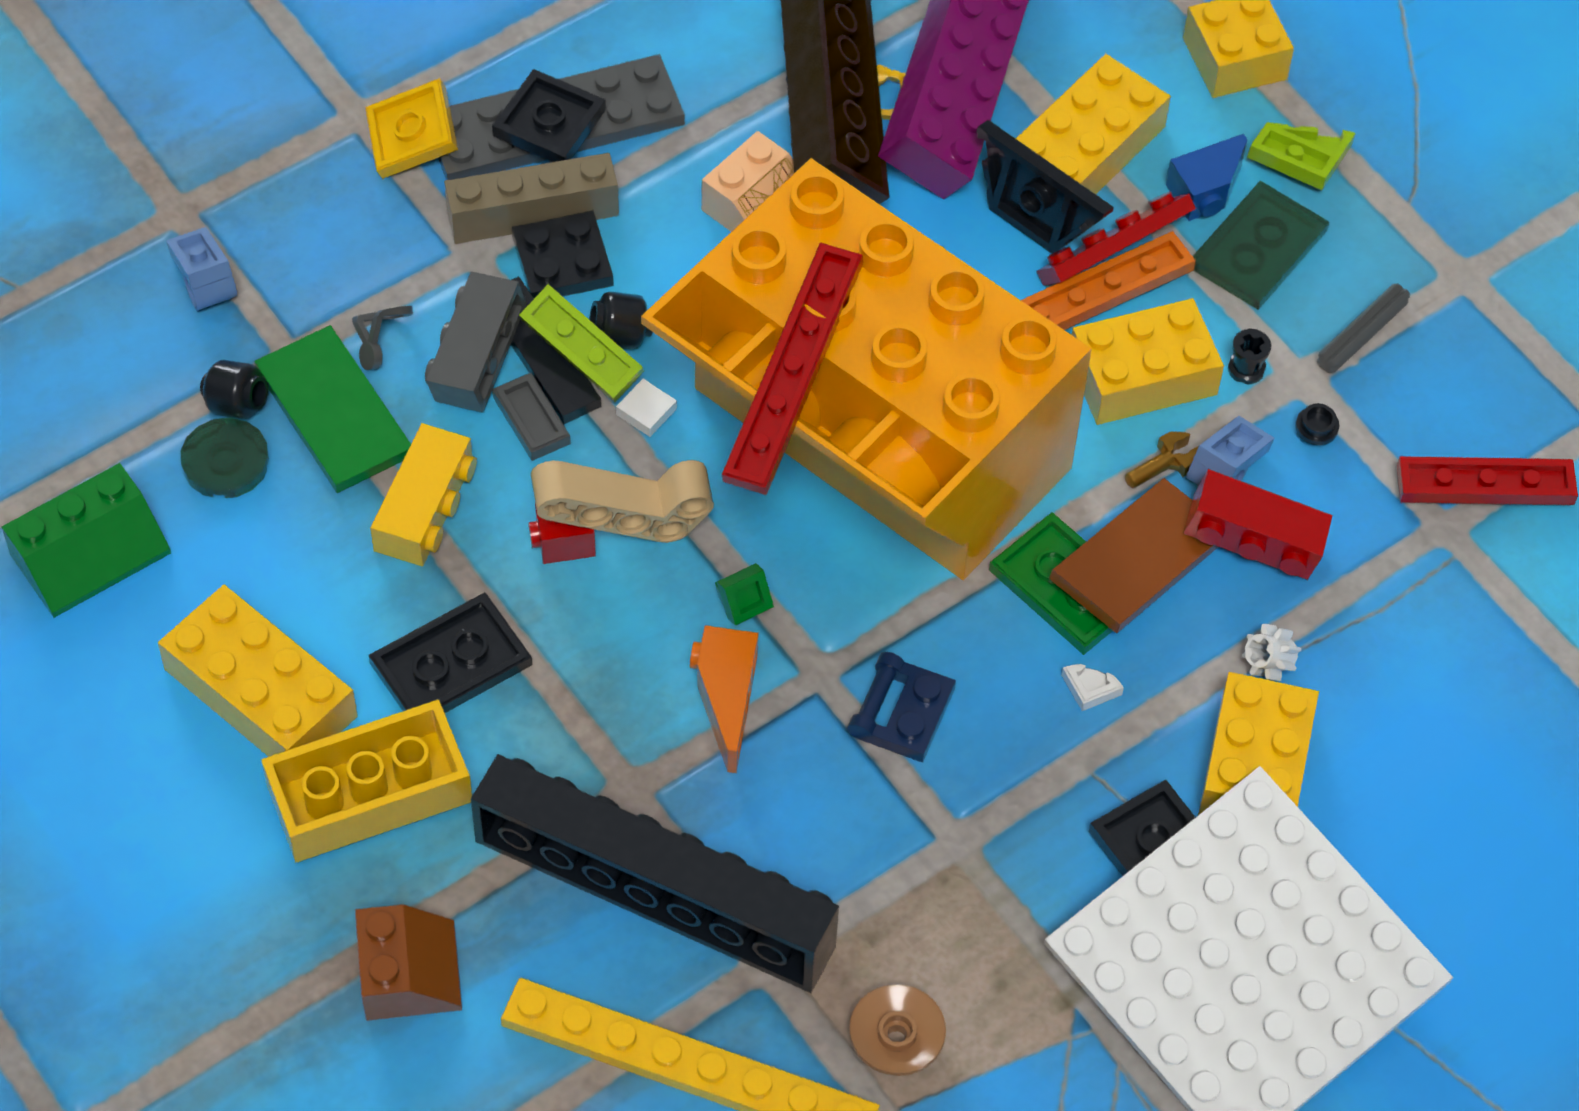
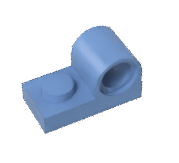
[166,227,238,311]
[1187,416,1275,486]

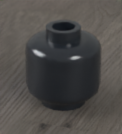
[589,292,653,349]
[200,360,268,419]

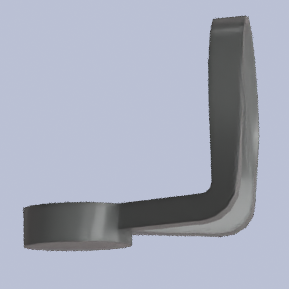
[352,306,413,370]

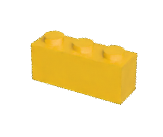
[370,423,477,567]

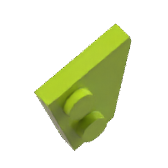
[1247,122,1356,190]

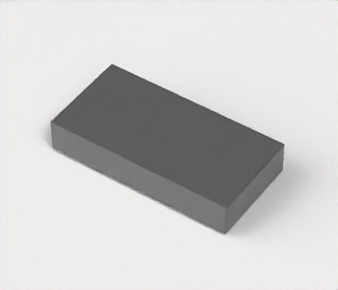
[492,372,571,461]

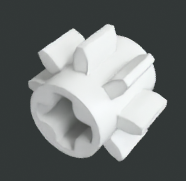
[1242,624,1301,681]

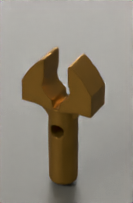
[1125,431,1199,488]

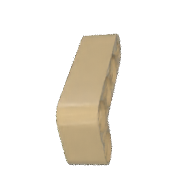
[531,460,714,543]

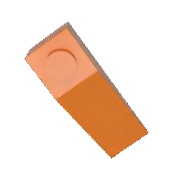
[690,625,759,773]

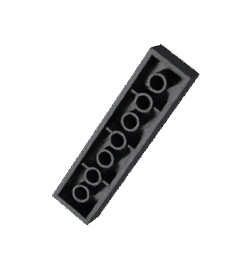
[471,754,839,994]

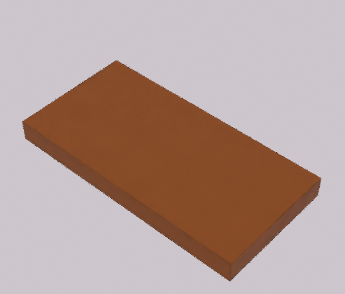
[1049,478,1218,633]

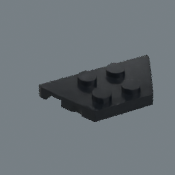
[977,120,1114,254]

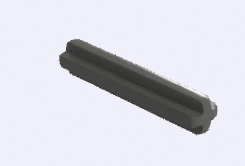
[1317,283,1410,373]

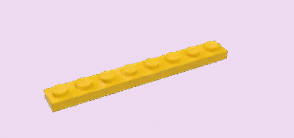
[501,977,880,1111]

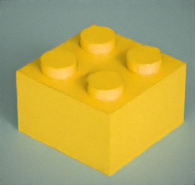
[1183,0,1294,98]

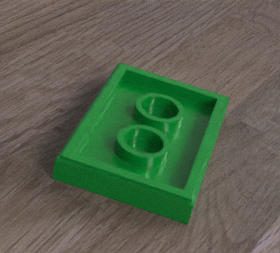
[989,512,1113,655]

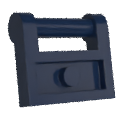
[847,652,956,763]

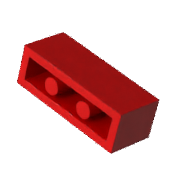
[1183,469,1333,580]

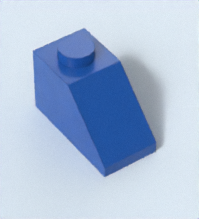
[1166,133,1248,221]

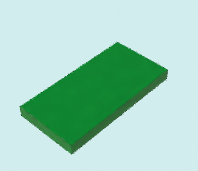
[254,325,411,493]

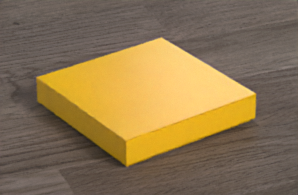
[365,78,458,179]

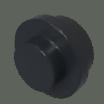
[1295,403,1340,445]

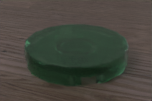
[180,417,269,498]

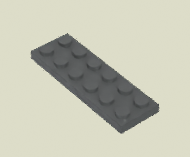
[438,54,685,181]

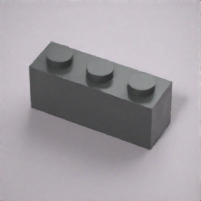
[425,271,527,413]

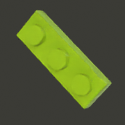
[519,284,644,402]

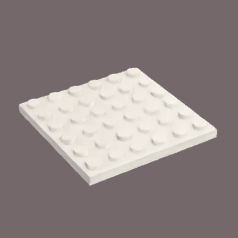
[1044,766,1453,1111]

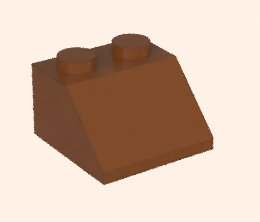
[355,904,462,1021]

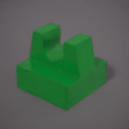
[715,563,774,626]

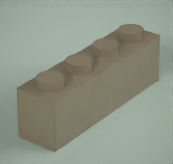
[444,152,619,244]

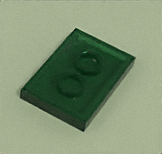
[1193,181,1329,310]

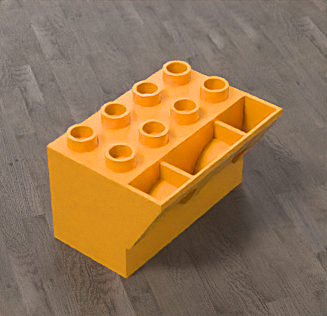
[641,158,1092,581]

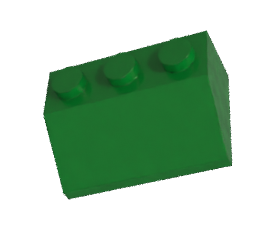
[1,463,171,618]

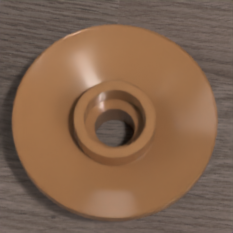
[849,984,946,1076]

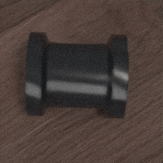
[1228,328,1271,385]

